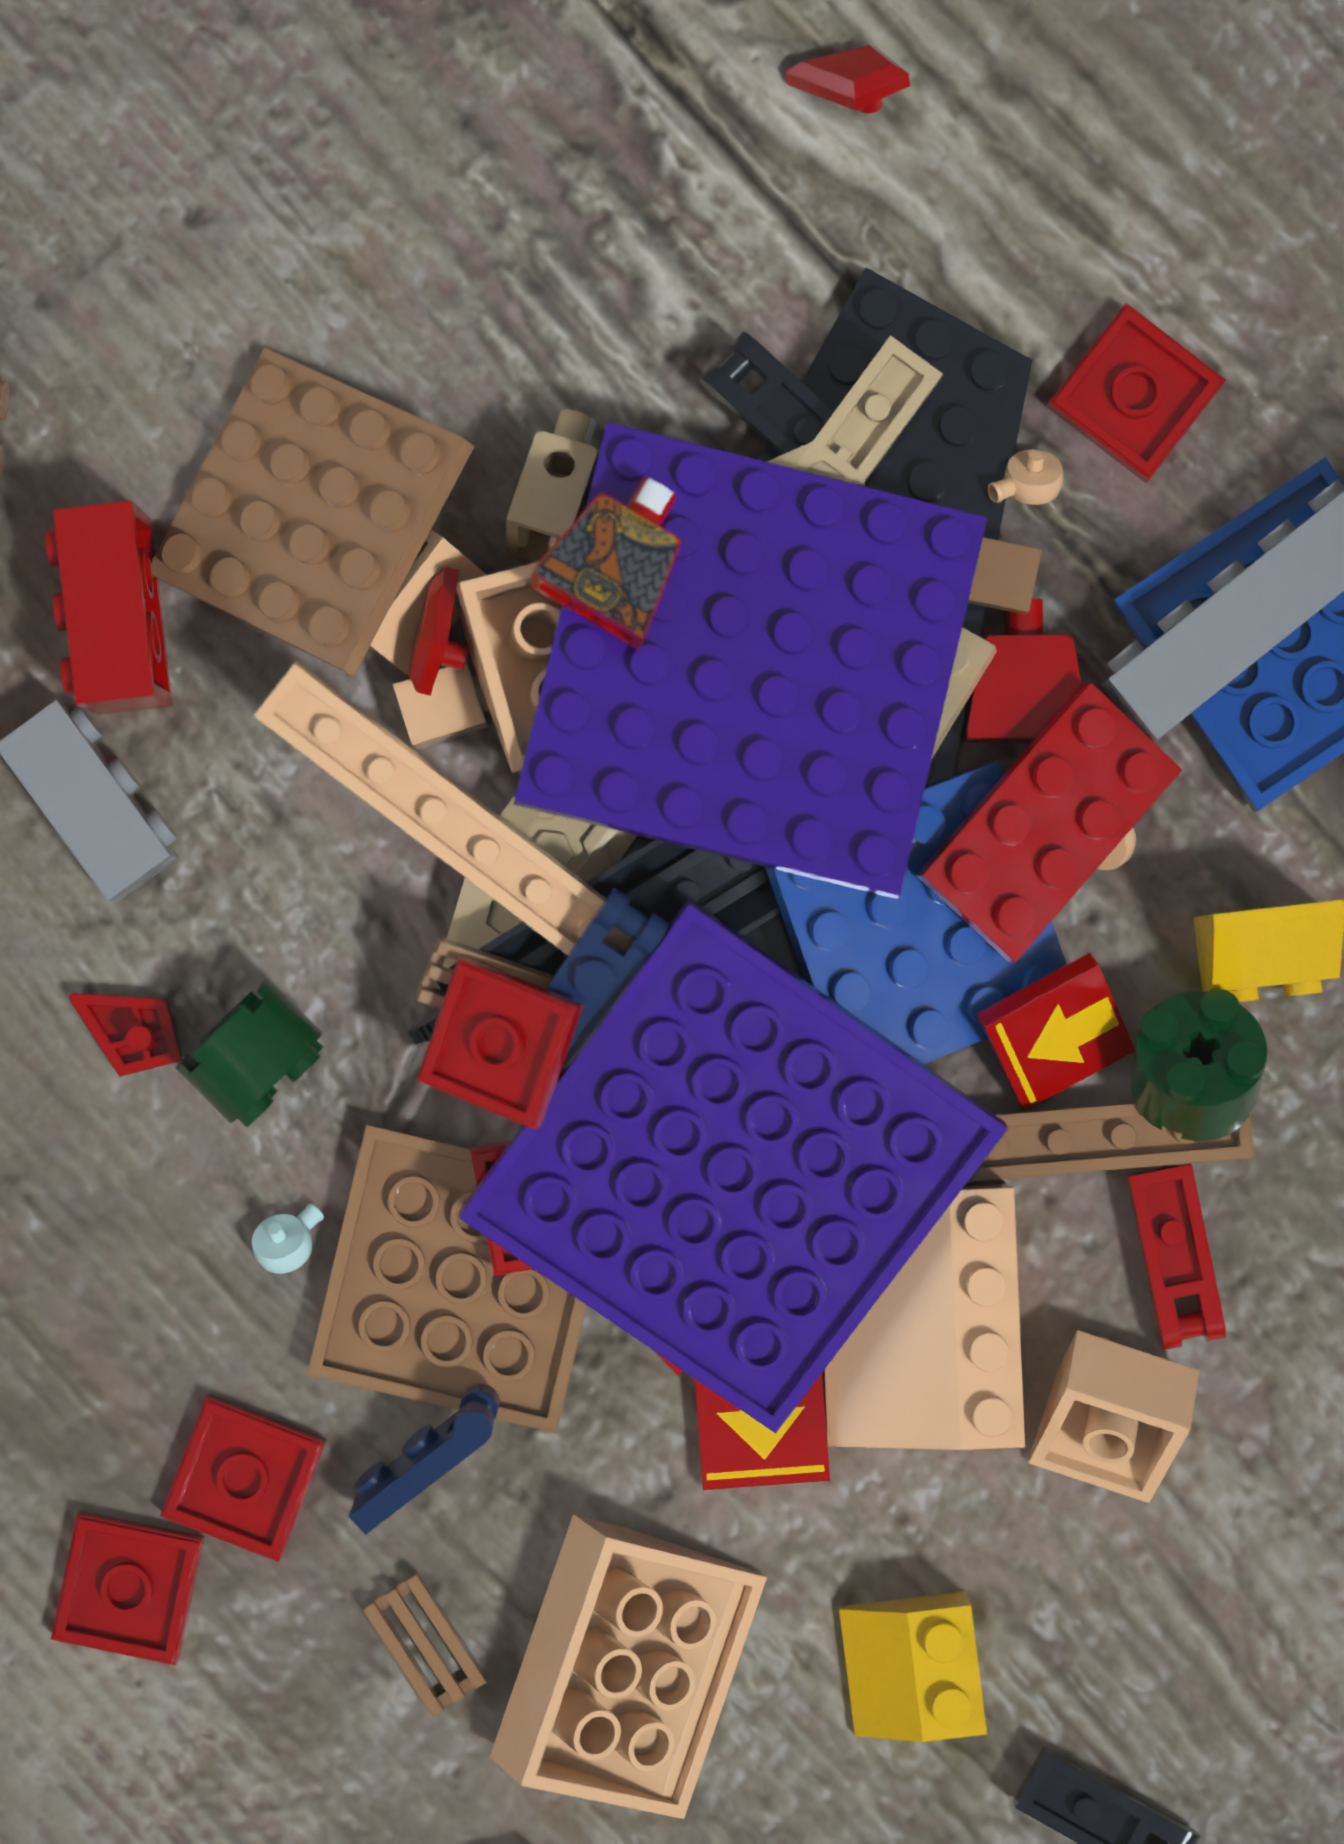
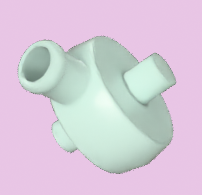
[252,1203,324,1274]

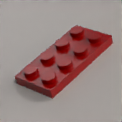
[916,682,1182,962]

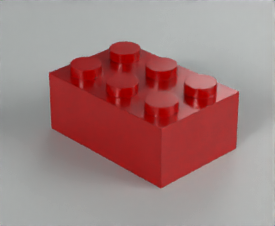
[45,500,173,715]

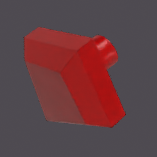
[785,45,910,114]
[409,566,469,696]
[69,993,183,1077]

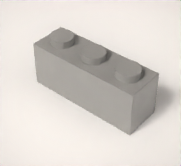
[0,700,179,903]

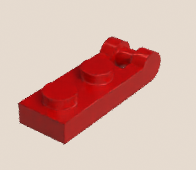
[1126,1163,1226,1351]

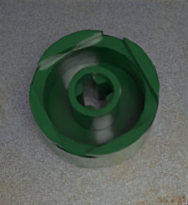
[175,978,323,1127]
[1130,988,1267,1142]

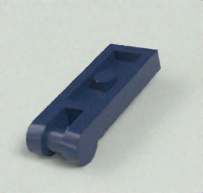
[545,888,670,1071]
[348,1383,500,1535]

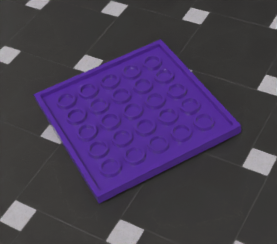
[513,422,987,899]
[459,899,1008,1433]

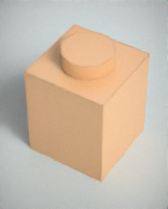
[393,662,490,750]

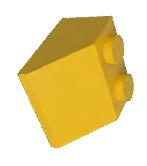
[1193,899,1344,1002]
[839,1591,987,1742]

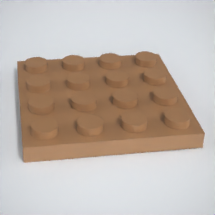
[151,348,474,677]
[307,1124,587,1434]

